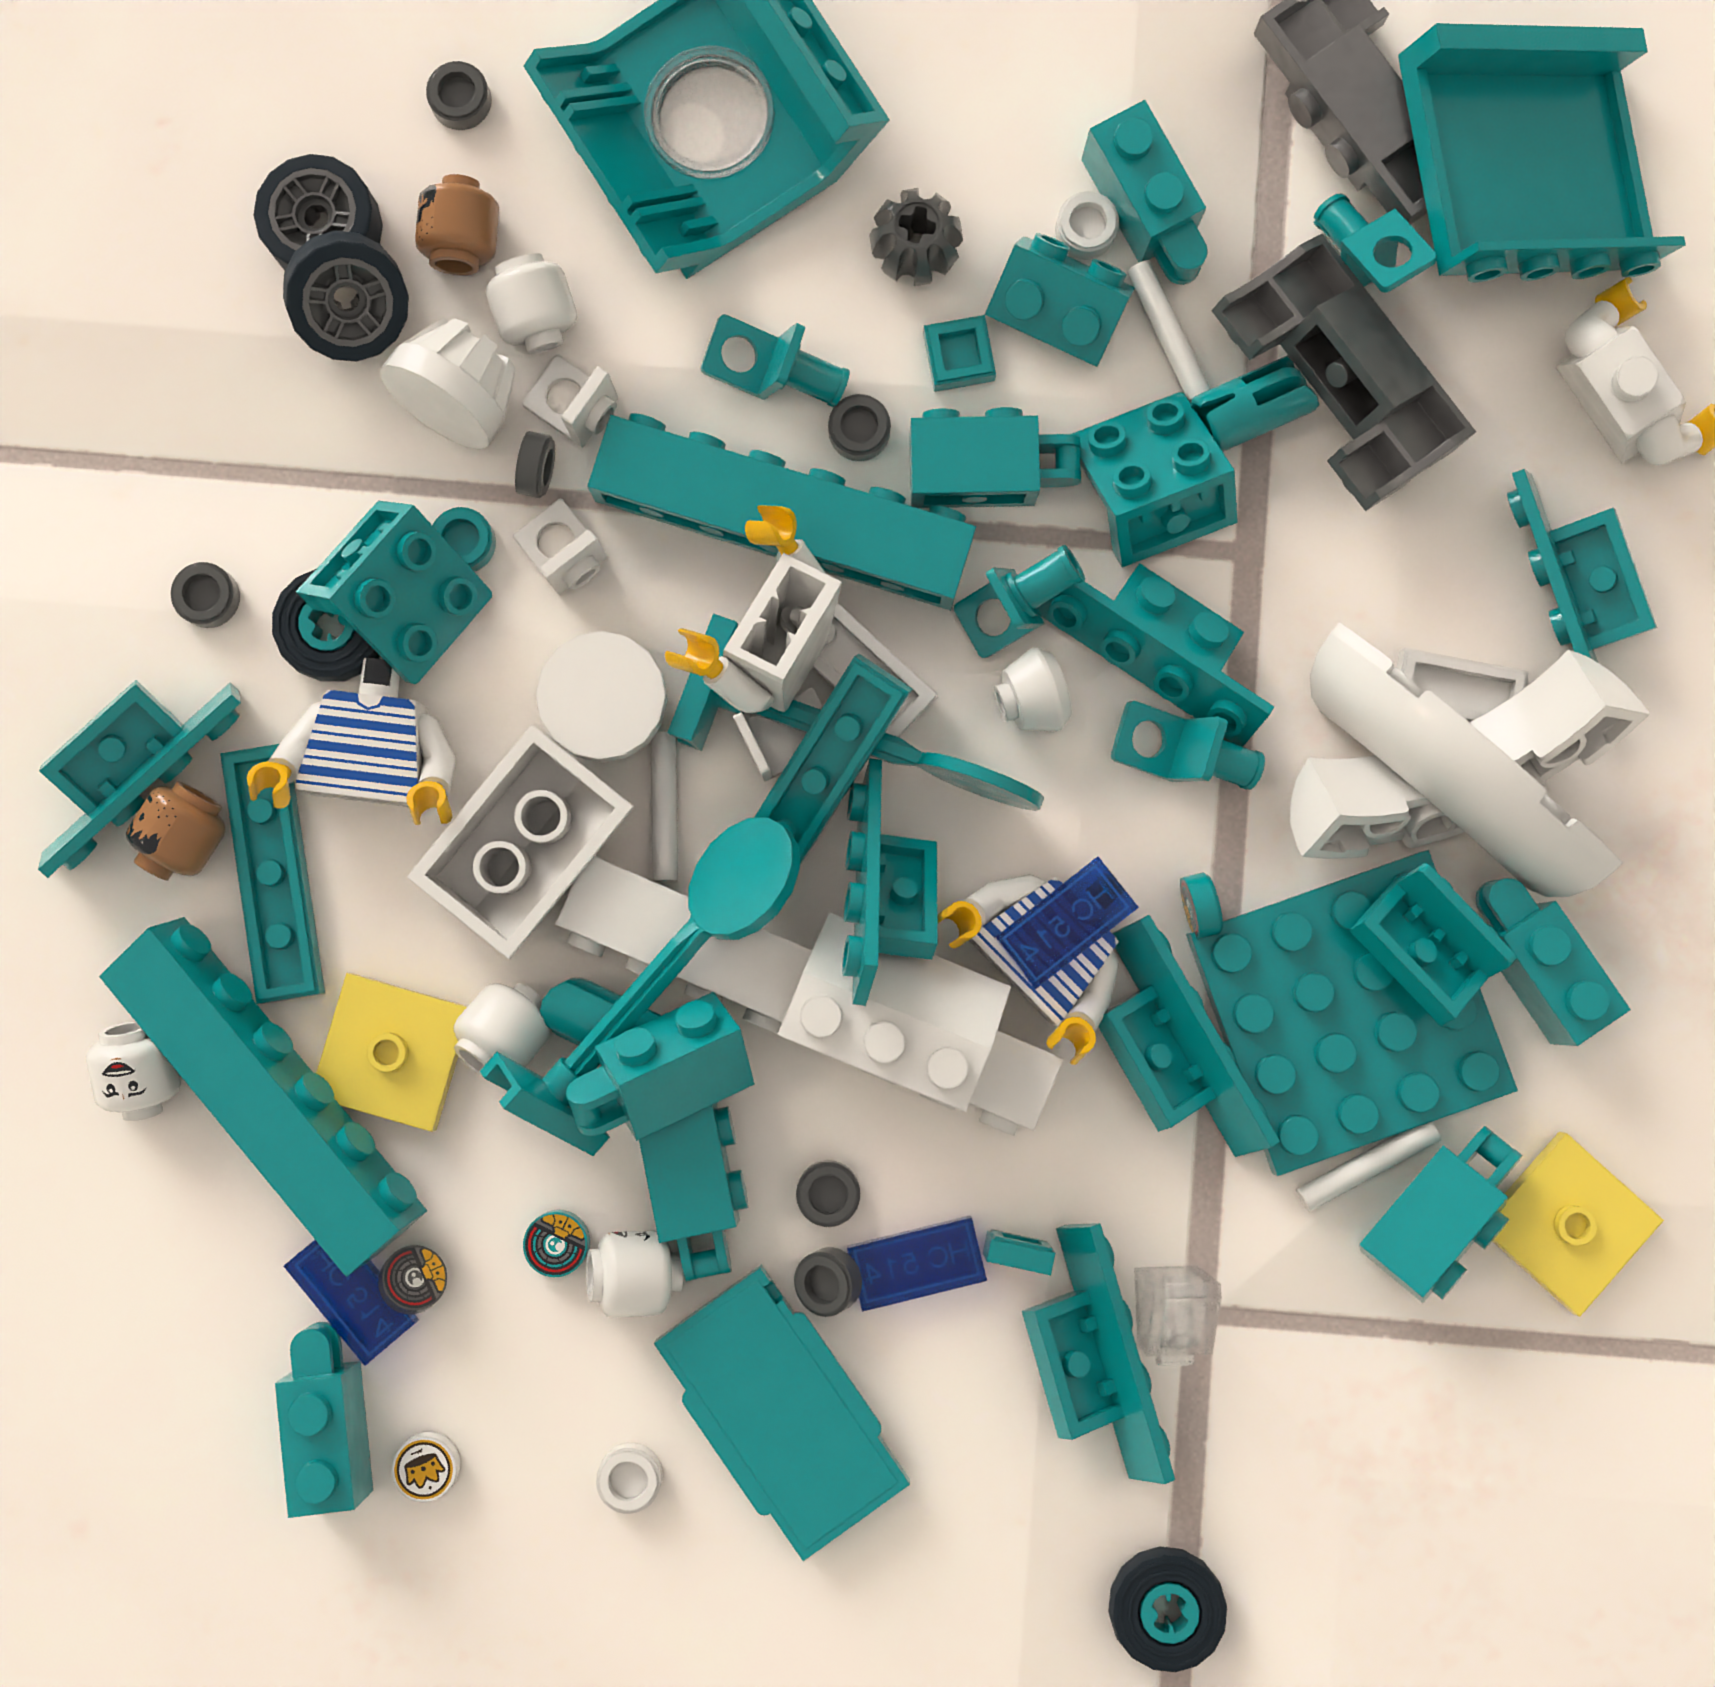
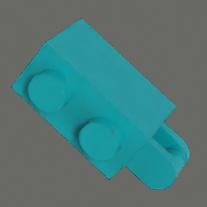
[1081,100,1208,285]
[909,407,1081,508]
[1476,878,1631,1046]
[566,992,755,1141]
[639,1103,749,1281]
[1359,1126,1523,1303]
[275,1322,373,1518]

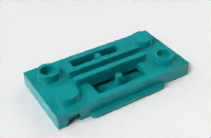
[654,1264,910,1561]

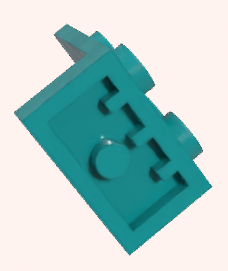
[1071,392,1238,568]
[296,500,492,684]

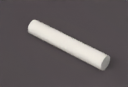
[1127,260,1210,403]
[651,732,678,881]
[1296,1122,1441,1212]

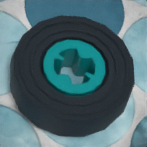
[272,569,380,682]
[1108,1546,1227,1672]

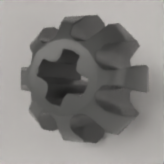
[869,188,963,286]

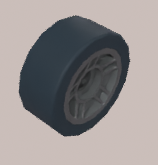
[253,154,383,271]
[283,231,409,362]

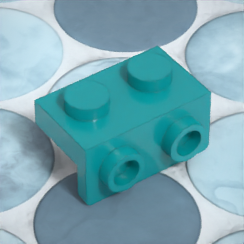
[984,233,1135,367]
[1349,863,1516,1026]

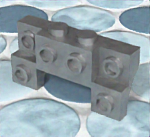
[1254,0,1427,225]
[1211,234,1476,511]

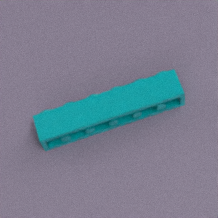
[587,413,976,611]
[99,917,427,1277]

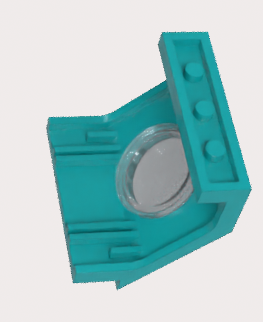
[523,0,890,279]

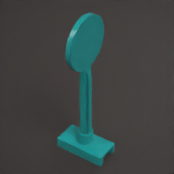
[667,613,1045,811]
[480,817,800,1156]

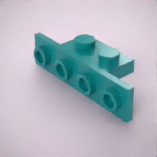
[1507,469,1658,663]
[1038,563,1274,747]
[38,680,241,878]
[842,758,938,1006]
[1098,915,1280,1157]
[1022,1223,1176,1484]

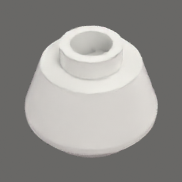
[994,647,1072,731]

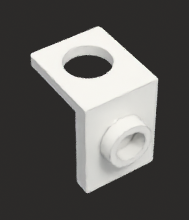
[522,355,618,448]
[513,498,608,595]
[733,688,823,782]

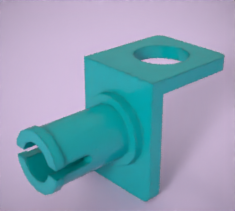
[1313,193,1437,293]
[700,314,850,407]
[954,545,1085,658]
[1111,701,1265,790]

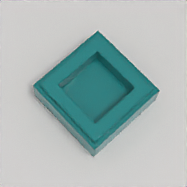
[923,315,996,392]
[983,1229,1056,1276]

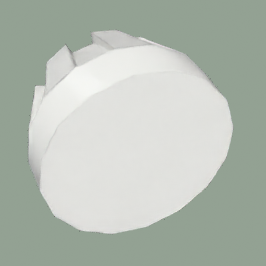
[380,317,515,450]
[535,631,668,763]

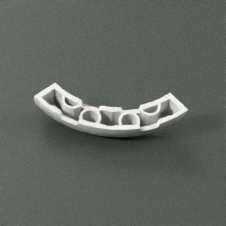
[1310,622,1623,897]
[1290,649,1650,859]

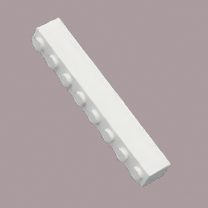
[555,856,1064,1136]

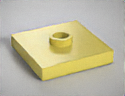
[316,973,468,1132]
[1492,1132,1664,1317]

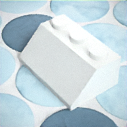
[406,724,634,959]
[778,912,1011,1112]

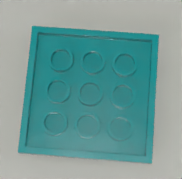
[1186,850,1518,1176]

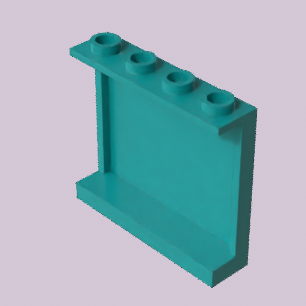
[1398,23,1686,283]

